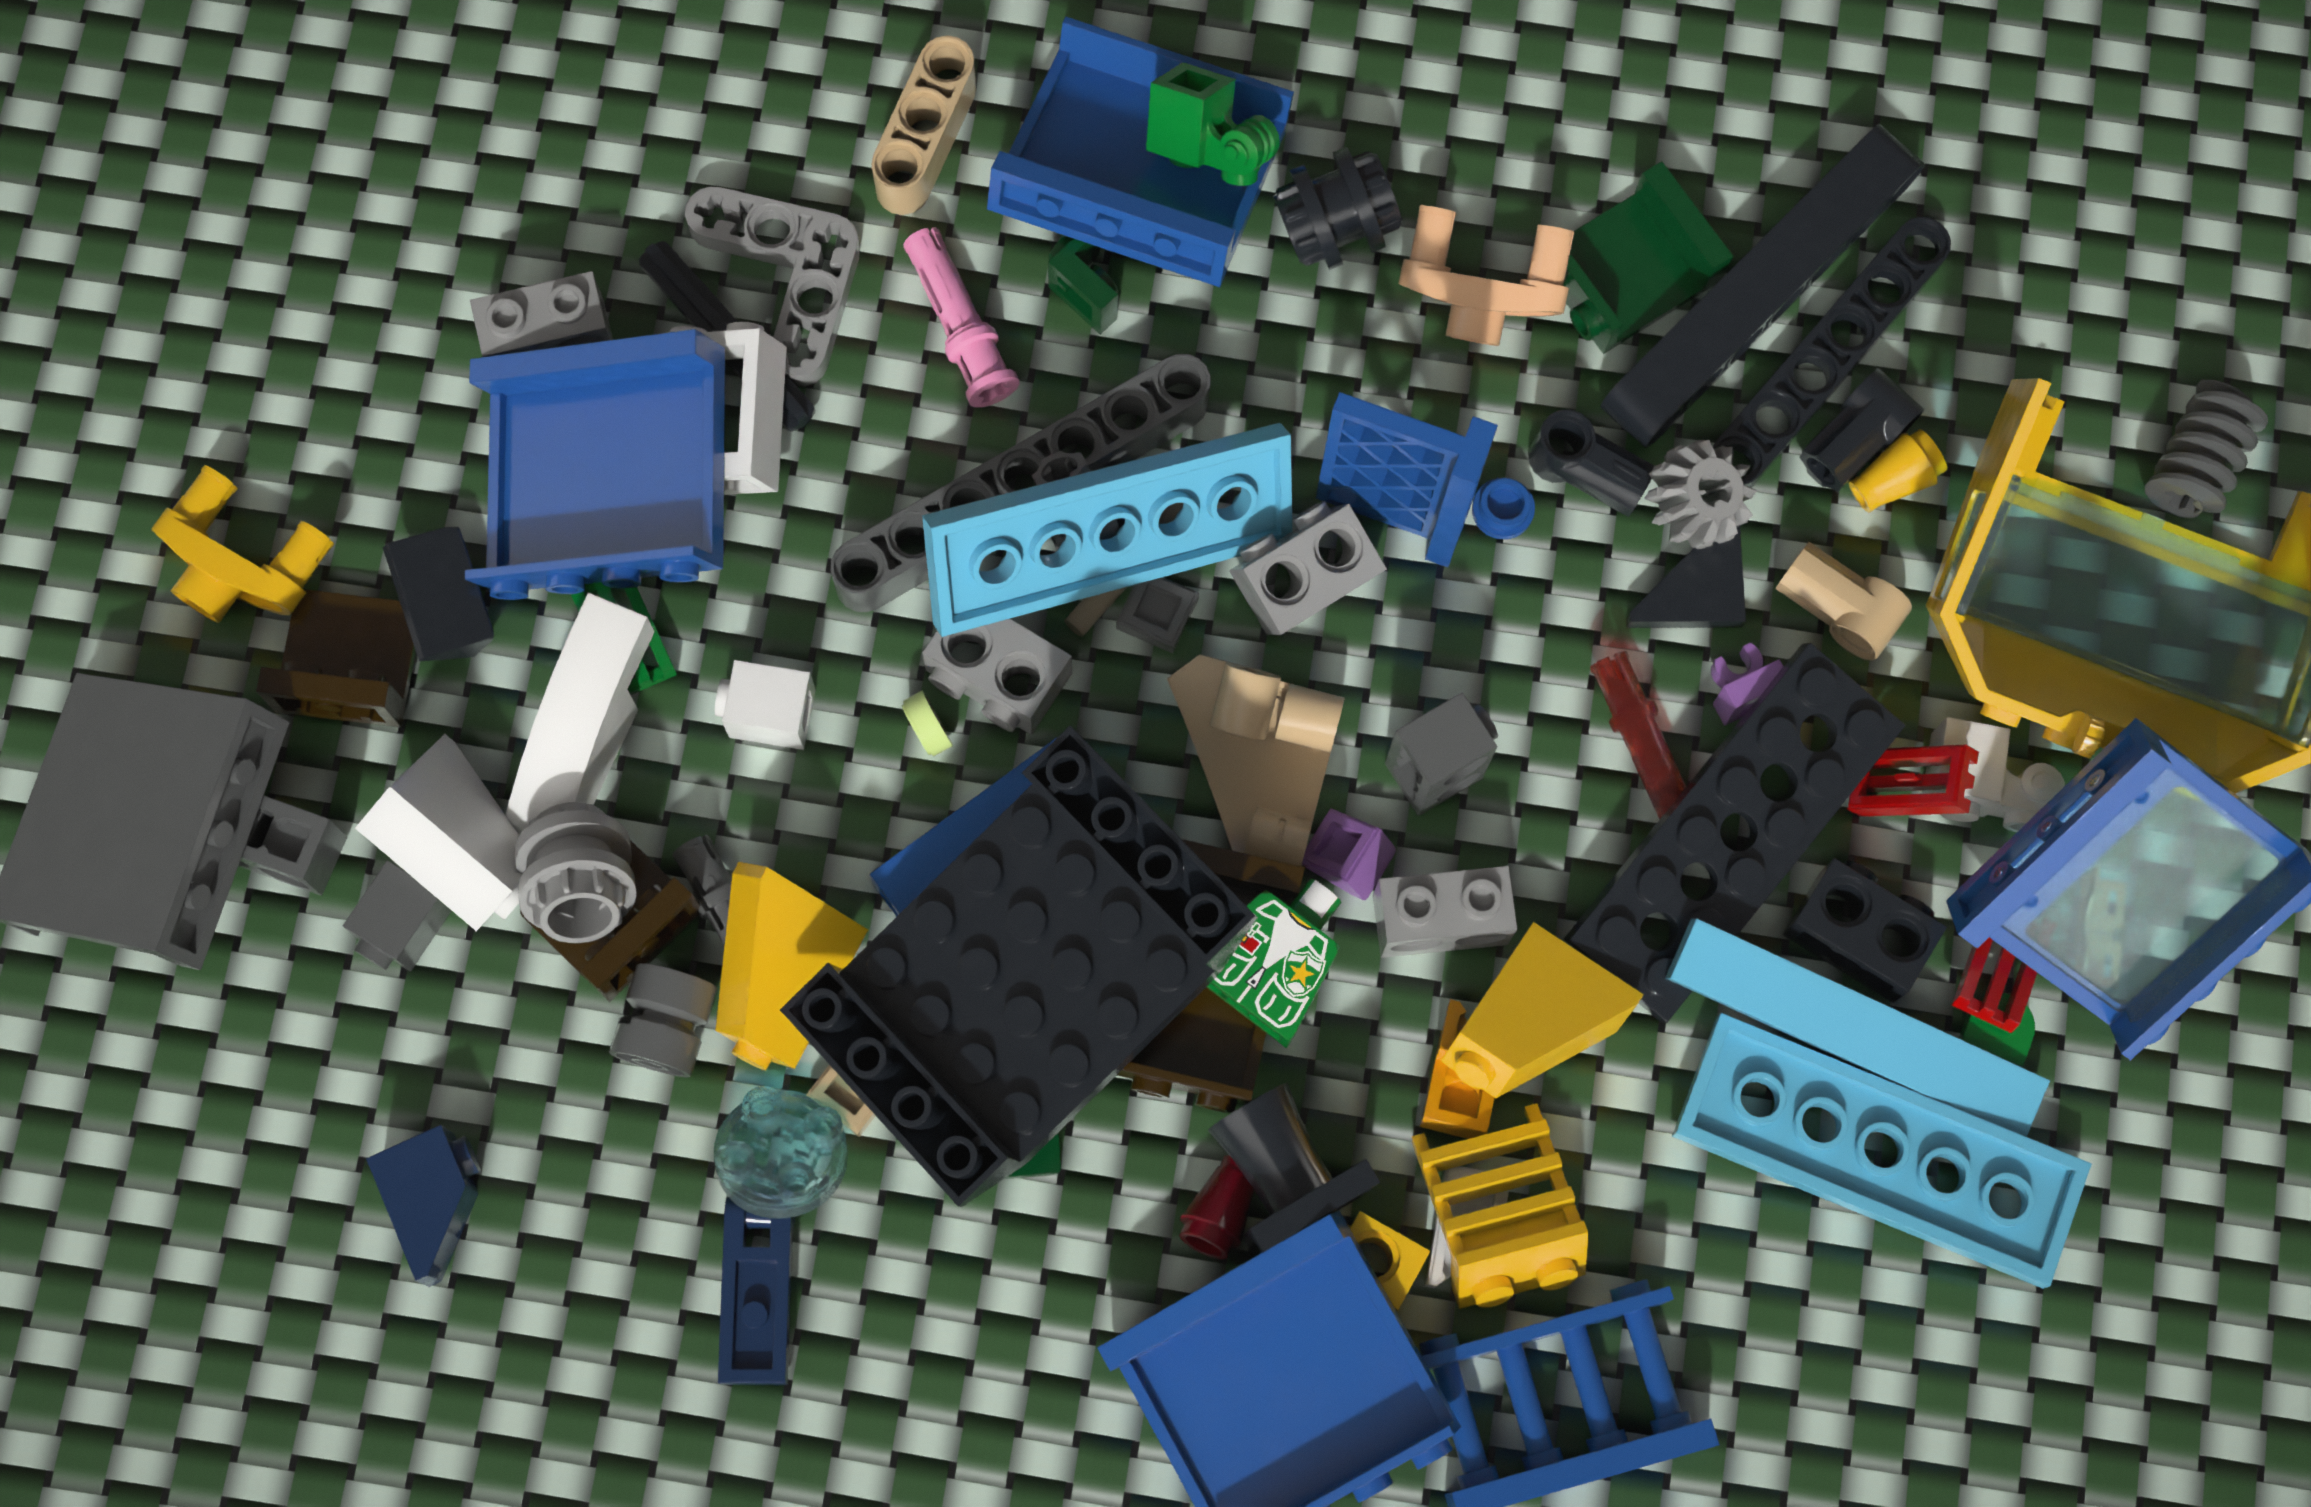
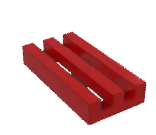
[1847,744,1979,817]
[1951,915,2055,1033]

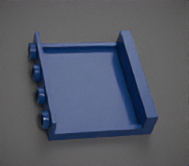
[987,16,1294,287]
[465,329,725,600]
[1097,1211,1461,1507]

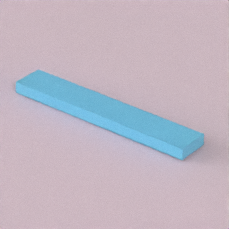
[1665,919,2050,1137]

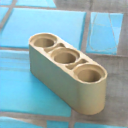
[871,35,976,215]

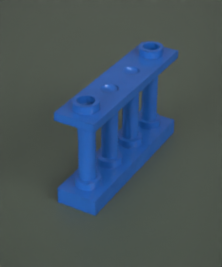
[1418,1279,1719,1507]

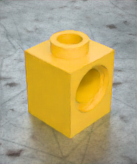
[1347,1211,1430,1311]

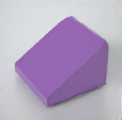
[1302,808,1396,900]

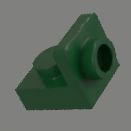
[1048,236,1118,335]

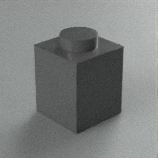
[342,860,452,972]

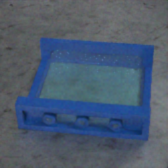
[1946,718,2311,1061]

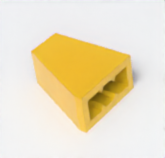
[715,862,868,1071]
[1441,922,1644,1098]

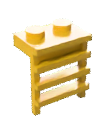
[1412,1103,1588,1309]

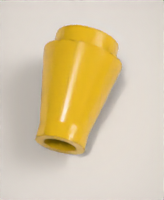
[1849,429,1947,513]

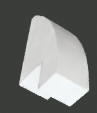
[506,593,654,835]

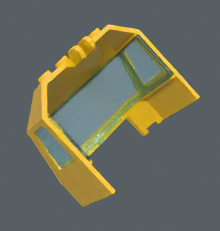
[1926,378,2311,800]

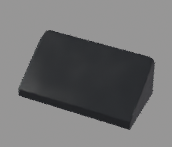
[383,527,494,662]

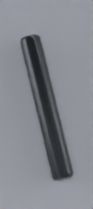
[639,241,816,432]

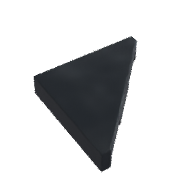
[1626,525,1746,628]

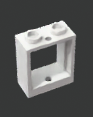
[670,322,787,495]

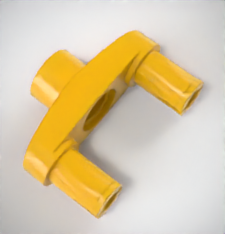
[151,465,334,623]

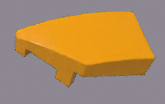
[1420,999,1494,1139]

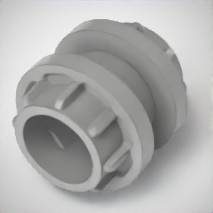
[515,802,636,943]

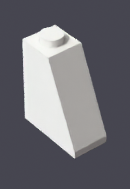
[355,734,522,931]

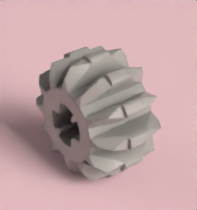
[1644,440,1758,549]

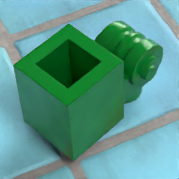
[1146,62,1280,186]

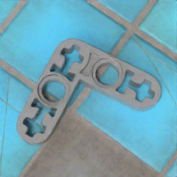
[685,187,860,387]

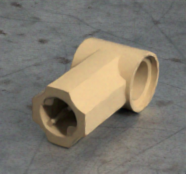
[1775,542,1912,661]

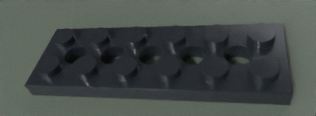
[1564,643,1906,1023]

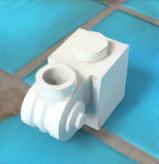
[1923,717,2065,832]

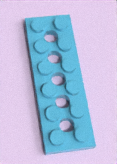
[922,423,1293,637]
[1672,1013,2092,1289]

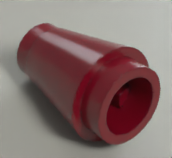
[1179,1155,1254,1259]

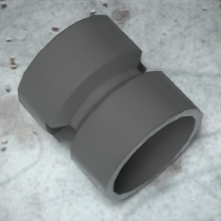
[609,963,718,1078]

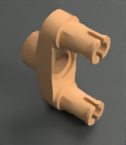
[1398,205,1574,346]

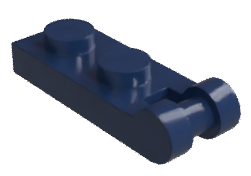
[718,1196,795,1385]

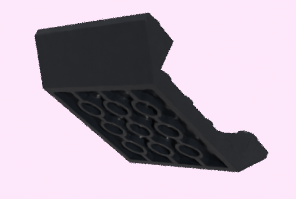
[780,726,1258,1207]

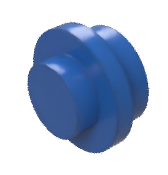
[1472,478,1535,539]

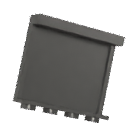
[0,673,290,970]

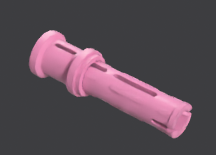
[903,227,1020,407]

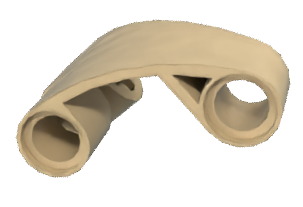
[1167,654,1345,866]

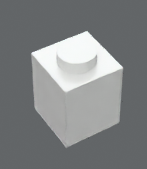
[715,660,816,750]

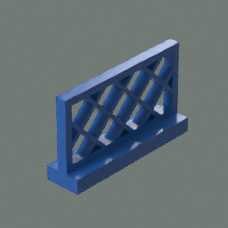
[1316,392,1498,568]

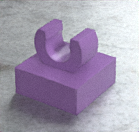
[1711,643,1784,726]

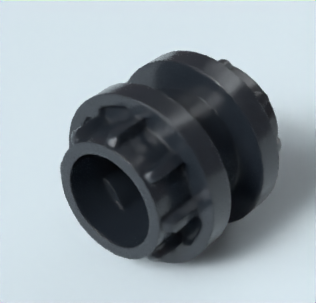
[1273,147,1403,270]

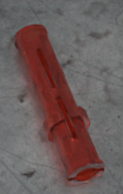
[1590,651,1686,820]

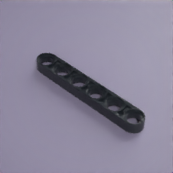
[1713,217,1951,488]

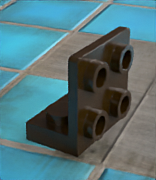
[256,589,416,727]
[520,840,700,1003]

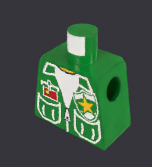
[1207,879,1342,1048]

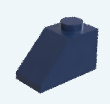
[366,1125,481,1287]

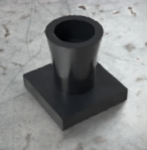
[1208,1082,1380,1258]

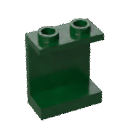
[1563,161,1733,354]

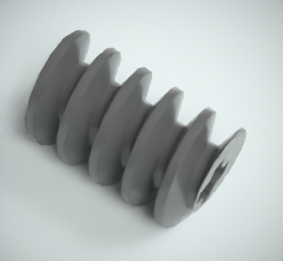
[2145,380,2268,518]

